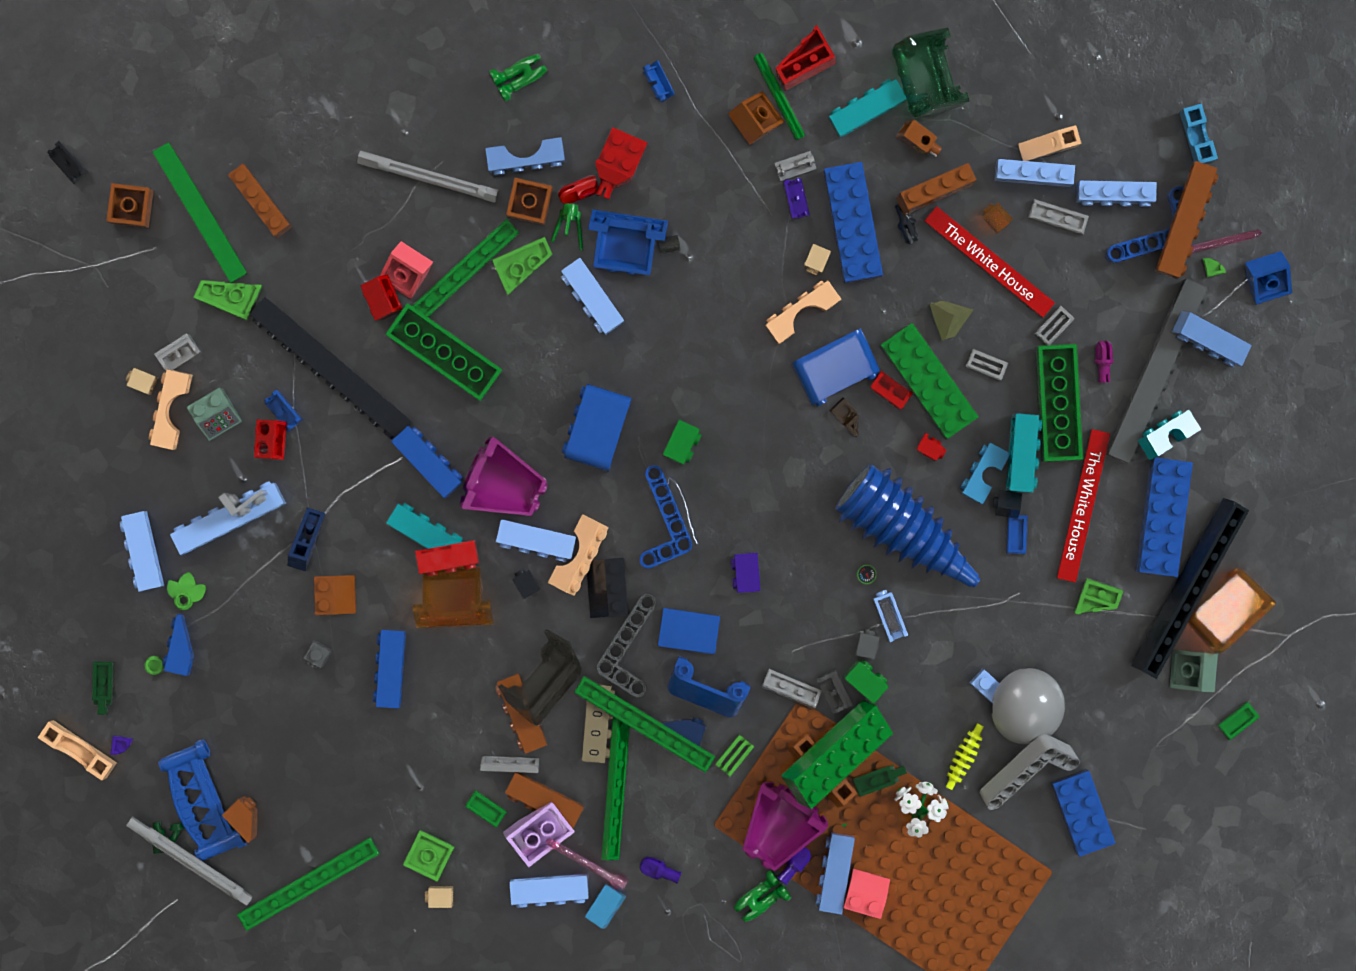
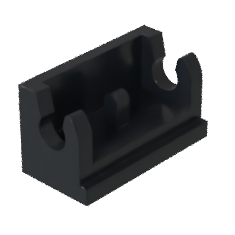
[47,141,88,184]

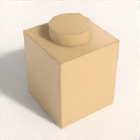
[804,244,831,275]
[126,368,159,395]
[425,886,453,908]

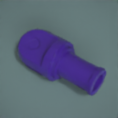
[777,847,811,885]
[640,857,682,884]

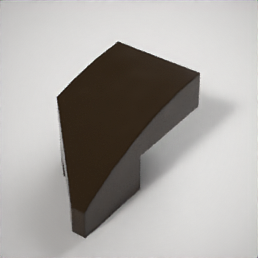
[829,398,859,437]

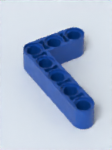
[1105,186,1198,264]
[640,465,692,568]

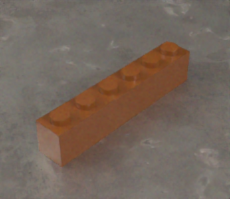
[1155,161,1219,279]

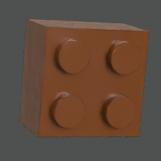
[506,178,553,226]
[106,183,154,228]

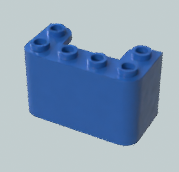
[562,384,632,472]

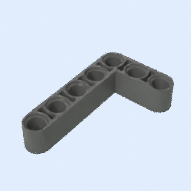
[597,594,656,697]

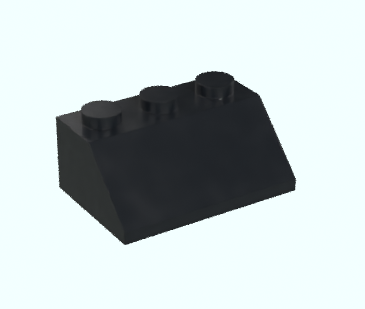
[587,558,629,618]

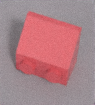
[380,241,433,299]
[843,868,890,919]

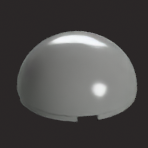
[991,668,1065,745]

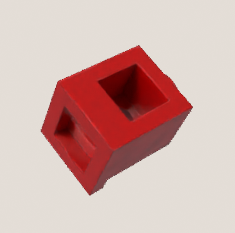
[915,433,947,461]

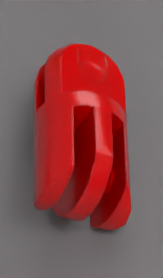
[558,175,599,204]

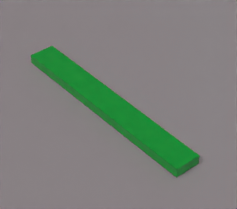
[153,142,248,283]
[412,219,520,317]
[574,676,716,773]
[601,717,630,861]
[237,837,380,931]

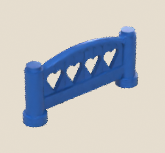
[158,739,247,861]

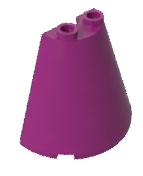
[460,437,547,516]
[742,782,828,871]

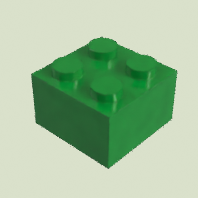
[663,420,702,465]
[843,660,889,704]

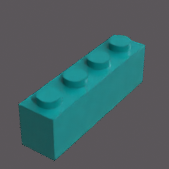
[828,79,907,139]
[386,503,463,549]

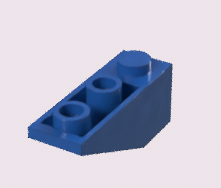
[162,614,194,676]

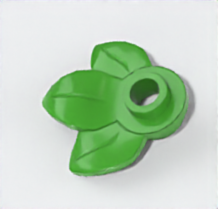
[167,572,206,610]

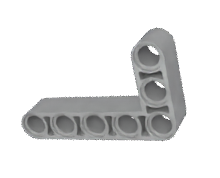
[979,734,1080,810]

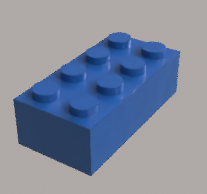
[391,426,463,499]
[1050,769,1116,857]

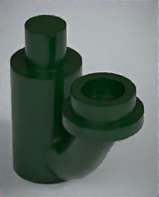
[152,822,184,854]

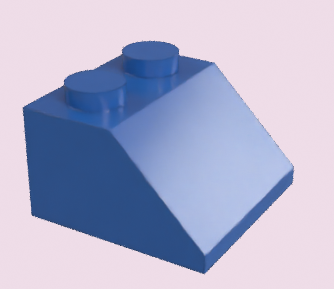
[1245,251,1292,305]

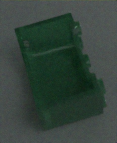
[892,27,970,117]

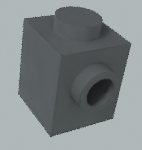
[304,641,332,669]

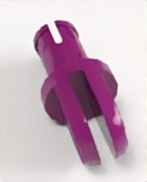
[1094,340,1114,383]

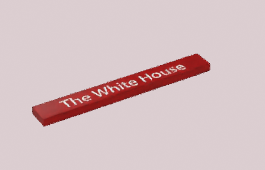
[924,206,1055,318]
[1056,429,1111,583]

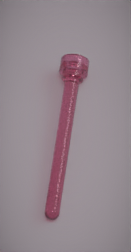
[1191,229,1262,253]
[546,838,628,892]

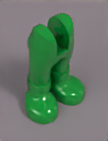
[488,54,548,102]
[733,869,792,923]

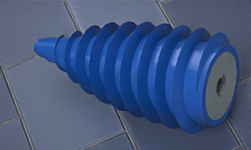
[835,464,981,588]

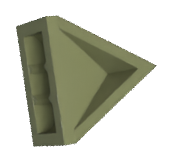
[929,300,974,341]

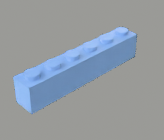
[170,481,286,555]

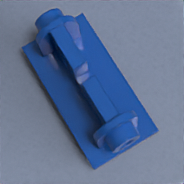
[643,60,675,103]

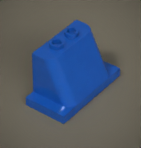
[588,209,668,275]

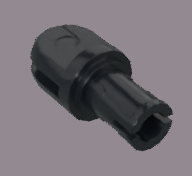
[895,204,919,244]

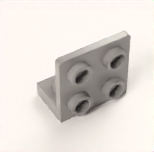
[218,490,268,517]

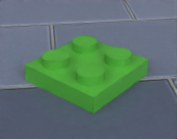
[403,830,455,882]

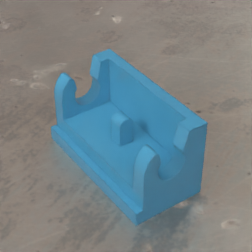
[585,884,626,929]

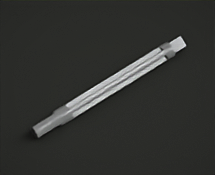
[357,151,498,203]
[126,816,252,906]

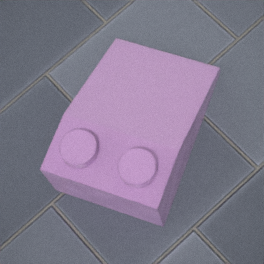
[503,801,575,867]

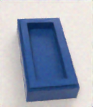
[1006,515,1027,554]

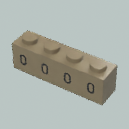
[582,684,615,763]

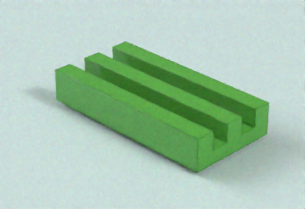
[715,734,754,776]

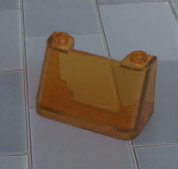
[1187,568,1277,654]

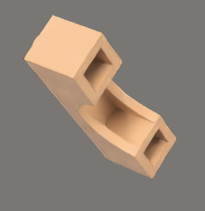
[765,281,841,345]
[149,369,193,450]
[548,514,609,596]
[38,720,117,780]

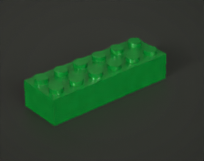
[385,303,503,402]
[879,323,978,440]
[1036,344,1083,462]
[781,700,893,809]

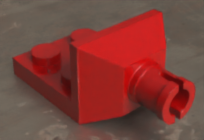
[595,127,648,200]

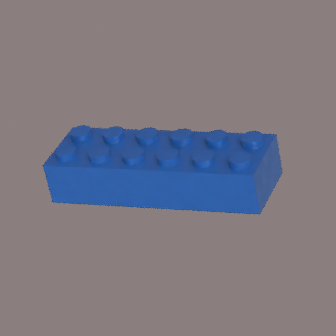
[823,162,883,284]
[1136,457,1193,577]

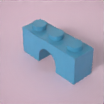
[1179,103,1218,164]
[960,443,1010,504]

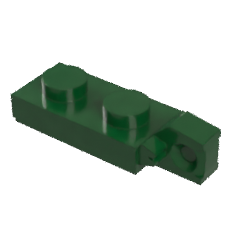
[92,662,114,715]
[852,765,907,797]

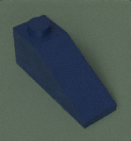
[287,507,325,572]
[661,717,706,746]

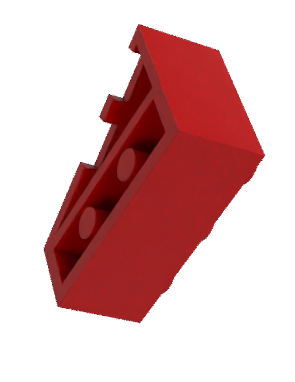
[775,25,836,91]
[415,540,480,577]

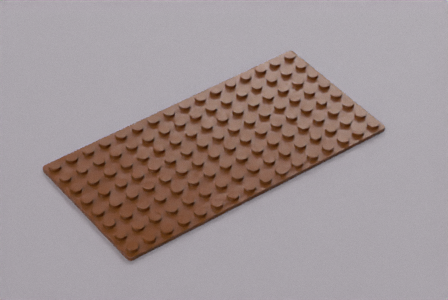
[715,702,1052,971]

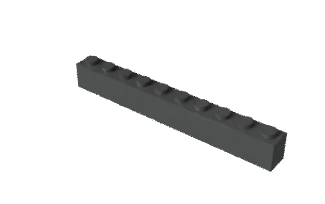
[1106,279,1208,464]

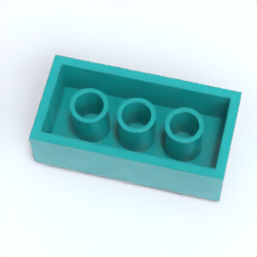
[1006,413,1042,493]

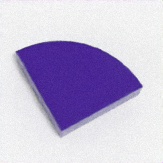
[110,735,133,755]

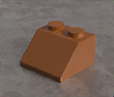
[728,91,785,145]
[314,575,356,615]
[222,796,258,843]

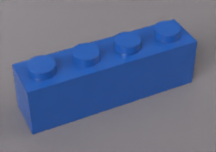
[373,629,406,708]

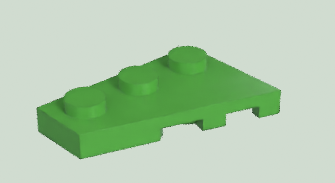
[492,236,552,295]
[193,280,263,321]

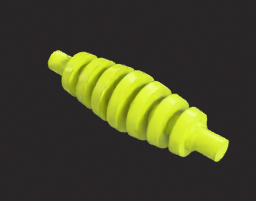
[946,723,984,790]

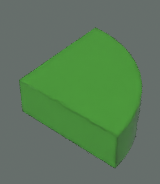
[1202,258,1226,278]

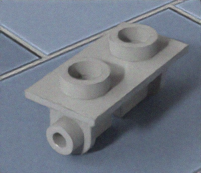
[774,151,816,181]

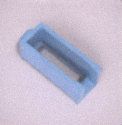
[873,590,908,642]

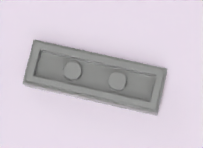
[1028,199,1089,235]
[761,669,822,709]
[480,756,539,773]

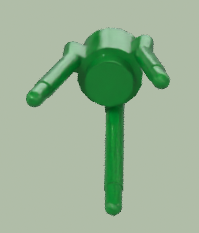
[551,203,583,251]

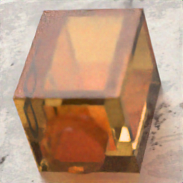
[982,203,1013,234]

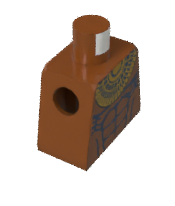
[896,119,942,157]

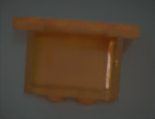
[413,566,493,628]

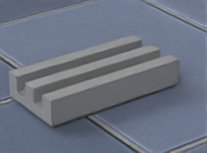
[1034,306,1075,346]
[965,349,1008,381]

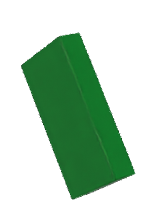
[1217,702,1260,741]
[465,790,507,828]

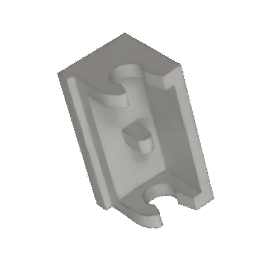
[154,333,201,370]

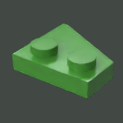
[1074,578,1123,614]

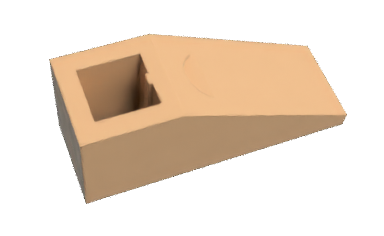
[1018,125,1081,161]

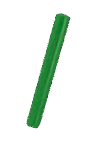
[754,53,805,140]

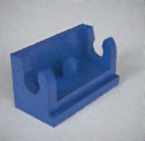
[264,390,303,432]

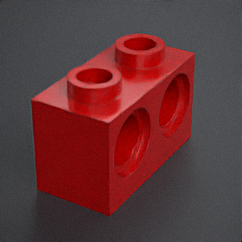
[254,419,287,460]

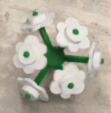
[894,782,949,838]

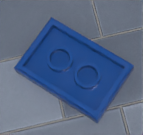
[658,608,720,654]

